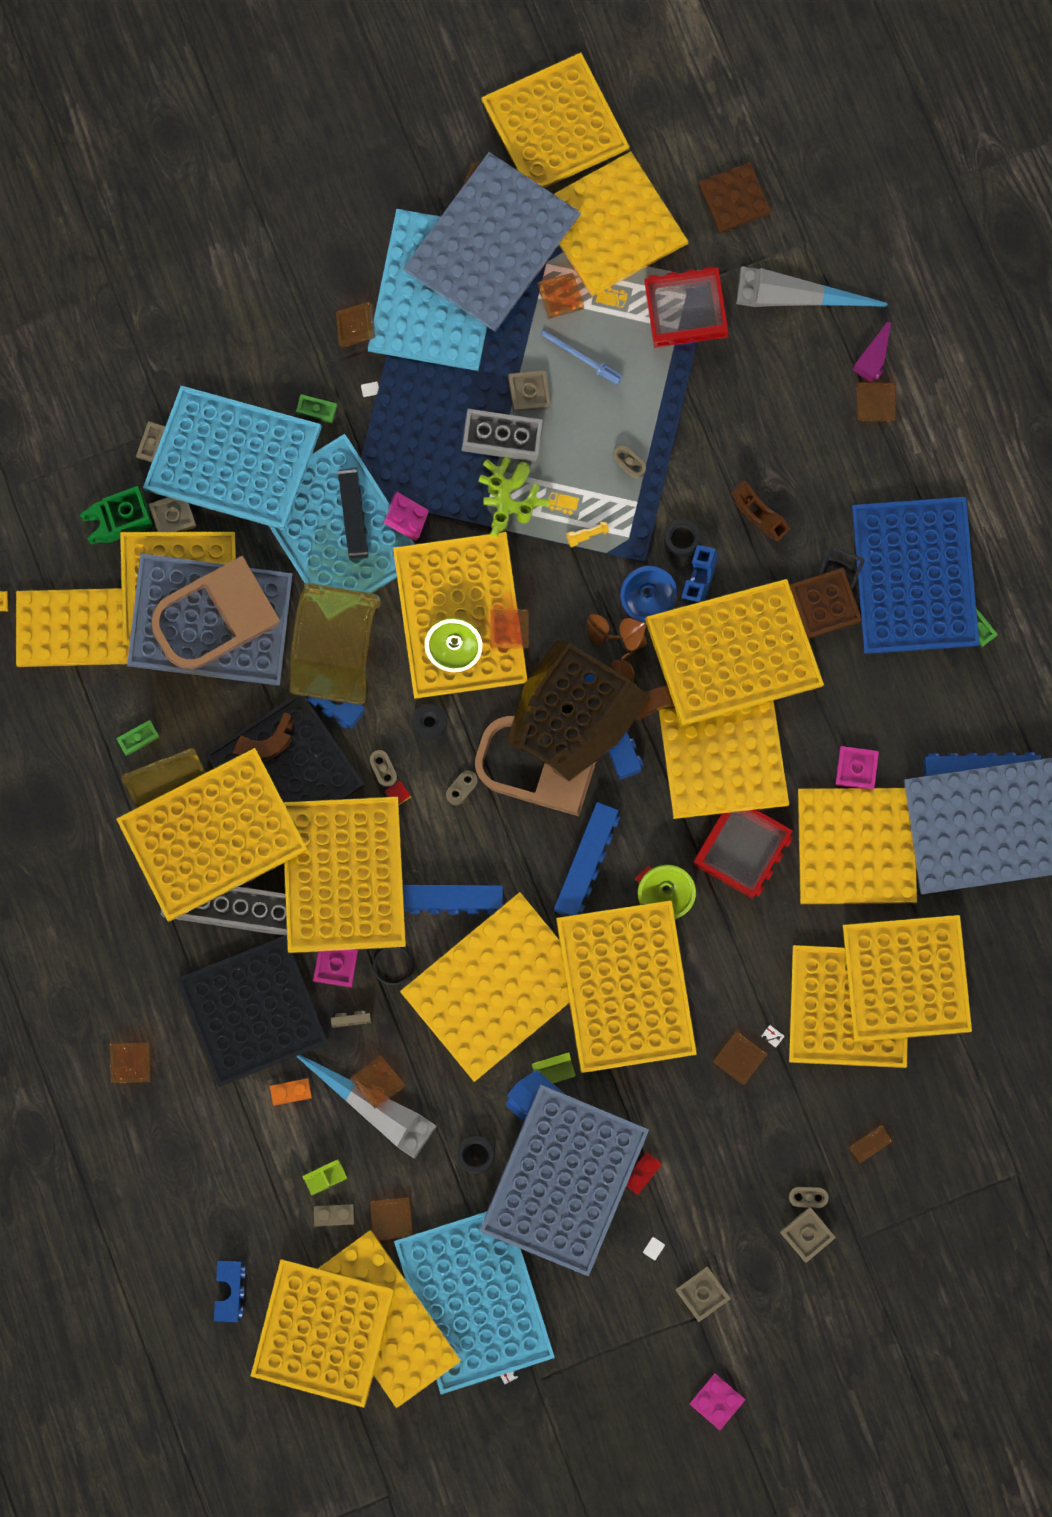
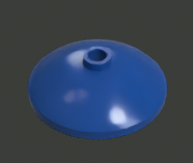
[620,566,677,622]

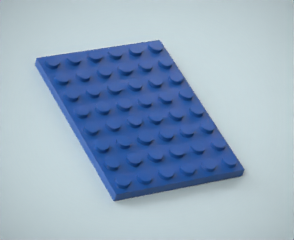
[852,497,979,654]

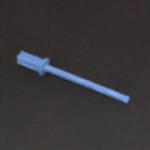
[541,330,623,385]

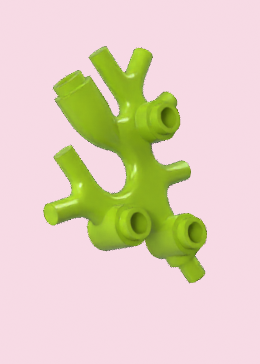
[479,457,550,537]

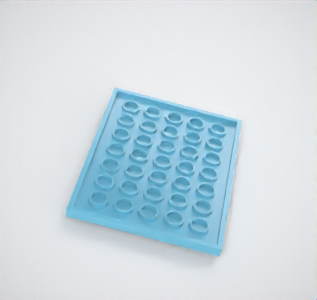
[368,209,487,371]
[143,386,322,530]
[269,434,415,620]
[394,1212,555,1394]

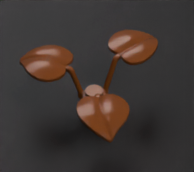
[587,614,647,682]

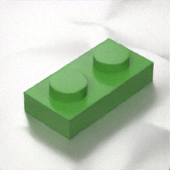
[296,395,337,423]
[976,608,998,647]
[116,720,160,756]

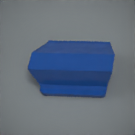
[506,1070,566,1121]

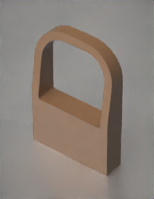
[151,556,280,669]
[475,716,597,816]

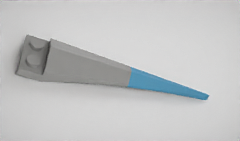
[736,266,887,307]
[296,1055,437,1159]

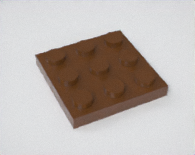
[698,162,771,233]
[789,568,862,639]

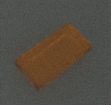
[849,1126,892,1164]

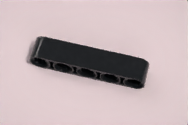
[338,467,369,560]

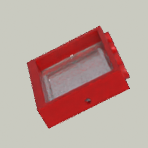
[644,267,728,348]
[693,809,793,899]

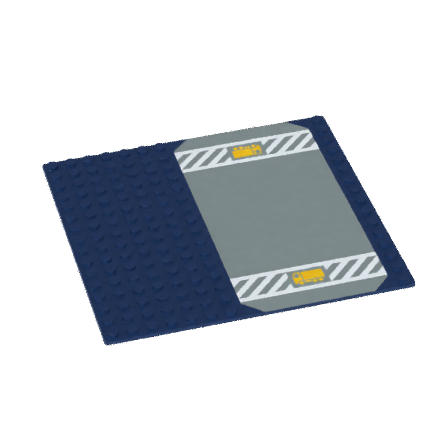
[361,246,710,562]

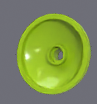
[425,618,483,672]
[638,865,696,919]

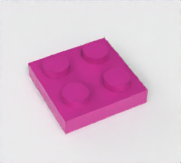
[383,492,429,541]
[835,746,879,789]
[313,949,358,988]
[690,1374,745,1430]

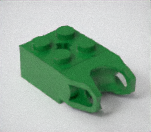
[80,486,154,544]

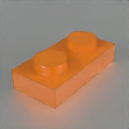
[270,1078,312,1106]

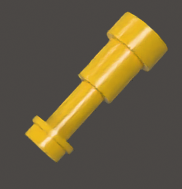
[566,521,609,547]

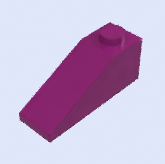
[853,322,891,383]

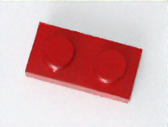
[626,1152,662,1195]

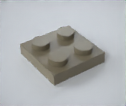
[508,370,551,412]
[149,497,196,532]
[780,1207,836,1263]
[676,1266,731,1322]

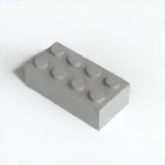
[461,409,543,462]

